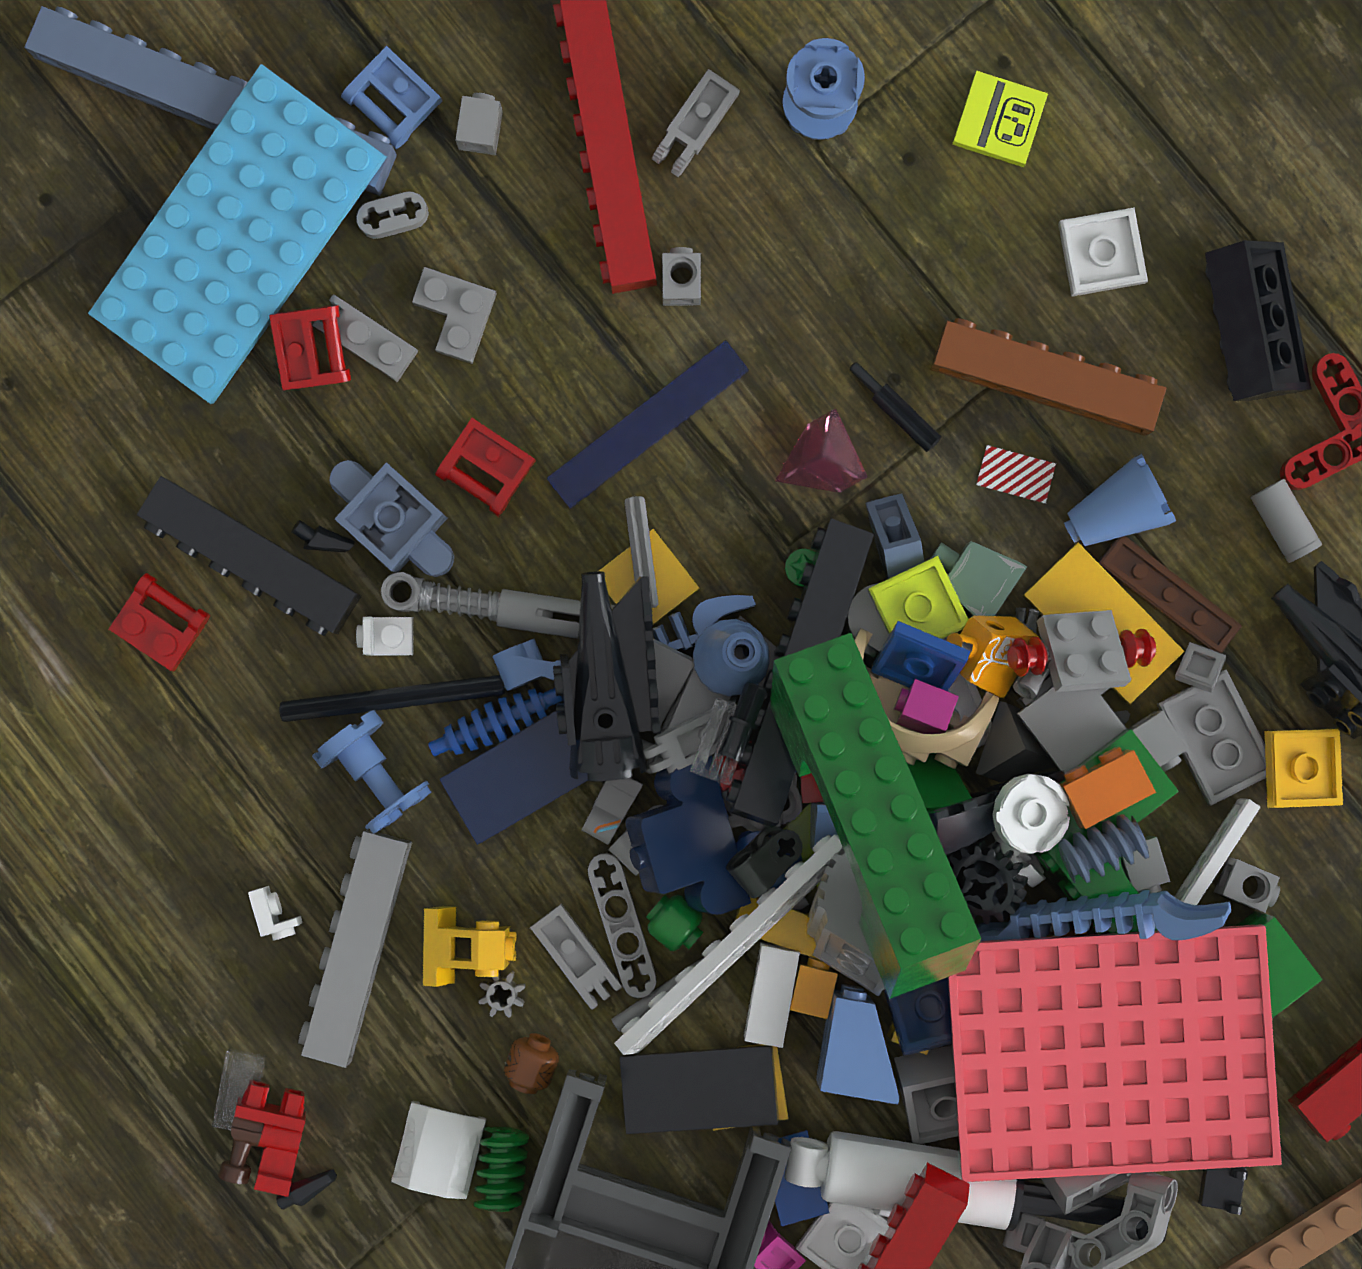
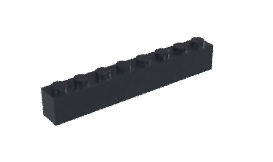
[726,518,874,827]

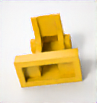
[423,906,517,987]

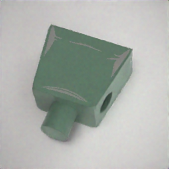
[929,541,1027,618]

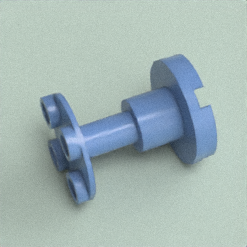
[783,38,865,140]
[312,710,432,834]

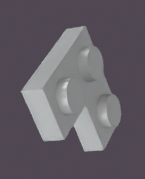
[412,267,497,364]

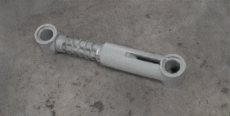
[381,572,614,639]

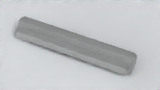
[625,496,659,608]

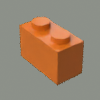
[1059,746,1156,829]

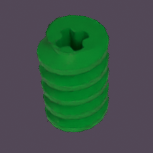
[473,1127,529,1212]

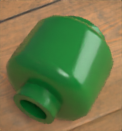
[646,894,703,951]

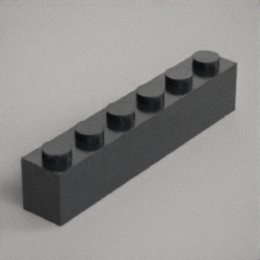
[137,476,361,636]

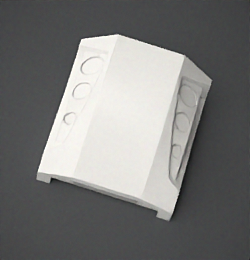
[391,1101,486,1199]

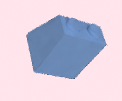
[816,984,899,1105]

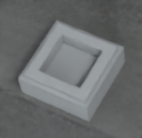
[1175,642,1226,693]

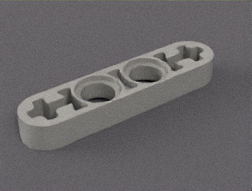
[588,853,656,998]

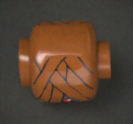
[504,1033,559,1094]

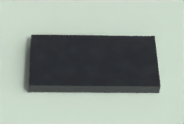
[620,1045,779,1134]

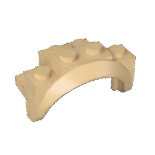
[855,628,999,769]

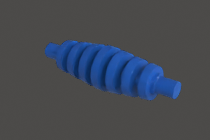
[428,688,563,757]

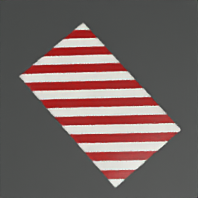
[976,445,1056,504]

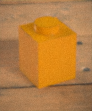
[790,957,838,1019]

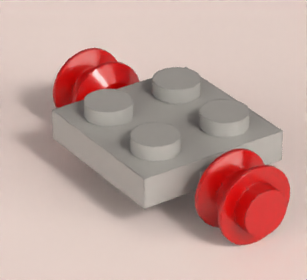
[1007,610,1156,692]

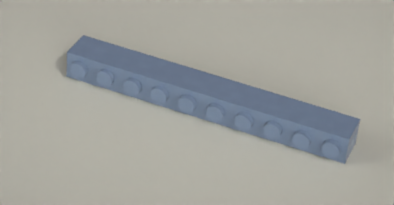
[24,6,397,196]

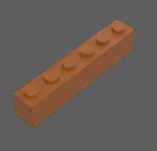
[930,318,1167,436]

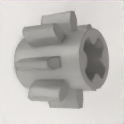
[479,971,526,1018]

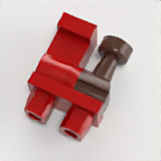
[218,1080,306,1197]

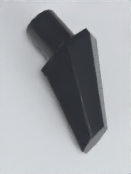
[291,520,355,553]
[276,1170,337,1210]

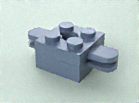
[329,460,454,577]

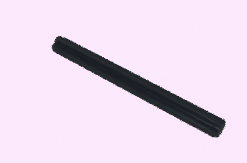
[279,675,505,722]

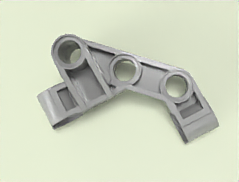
[1002,1172,1178,1269]

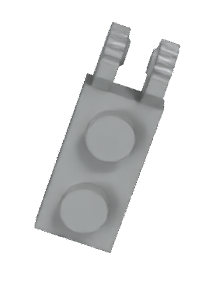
[652,69,740,177]

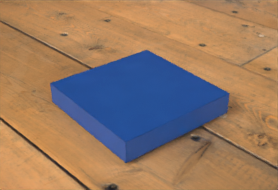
[871,621,970,692]

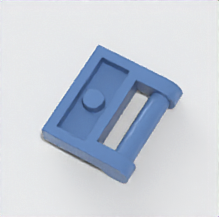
[341,46,442,149]

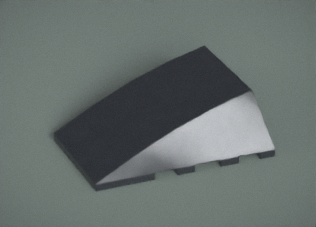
[928,770,1065,855]

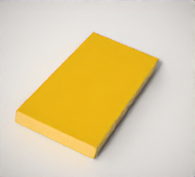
[1022,542,1185,704]

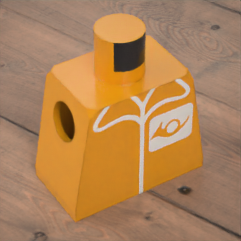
[946,616,1039,698]

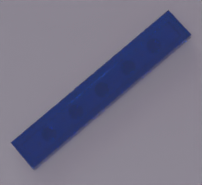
[547,340,749,509]

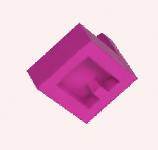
[754,1221,806,1269]

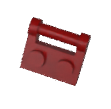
[269,304,351,390]
[435,418,536,517]
[108,573,210,671]

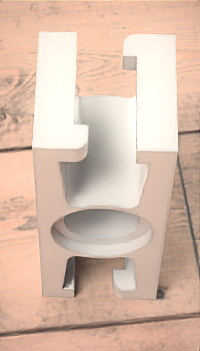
[744,942,800,1048]

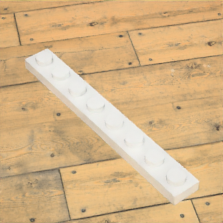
[614,834,842,1055]

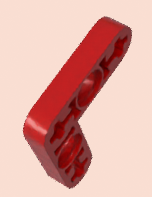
[1280,353,1362,490]

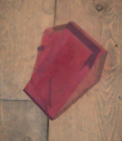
[775,409,868,493]

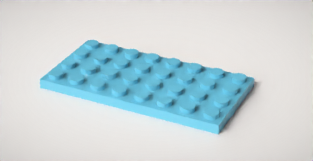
[88,64,387,404]

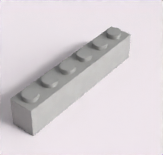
[298,830,412,1068]

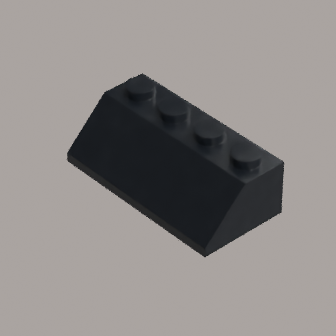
[1205,240,1312,401]

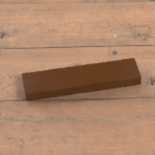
[1098,536,1242,653]

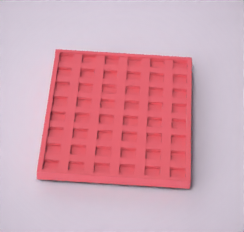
[948,924,1282,1182]

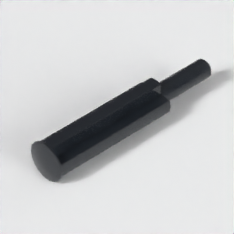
[850,362,942,452]

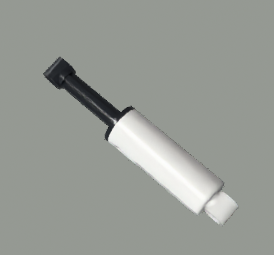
[784,1131,1169,1242]

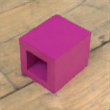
[894,679,959,734]

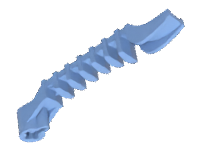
[492,595,756,691]
[976,890,1231,941]

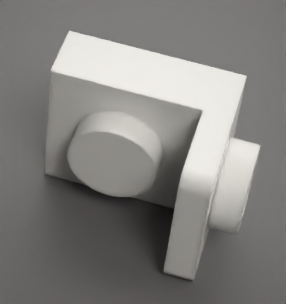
[356,616,413,656]
[248,886,303,941]

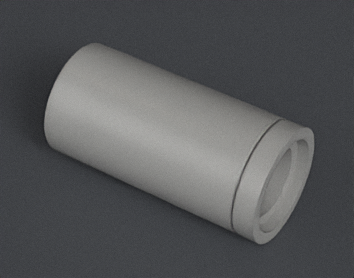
[1250,479,1322,563]

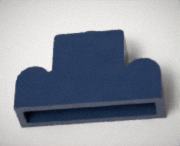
[625,755,751,915]

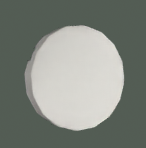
[993,774,1070,853]

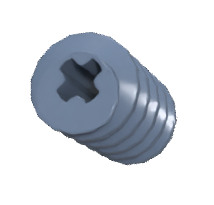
[1058,814,1149,883]

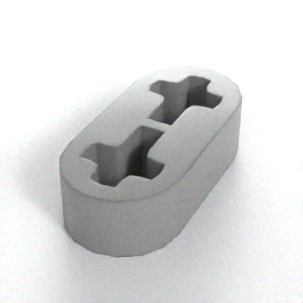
[356,192,429,239]

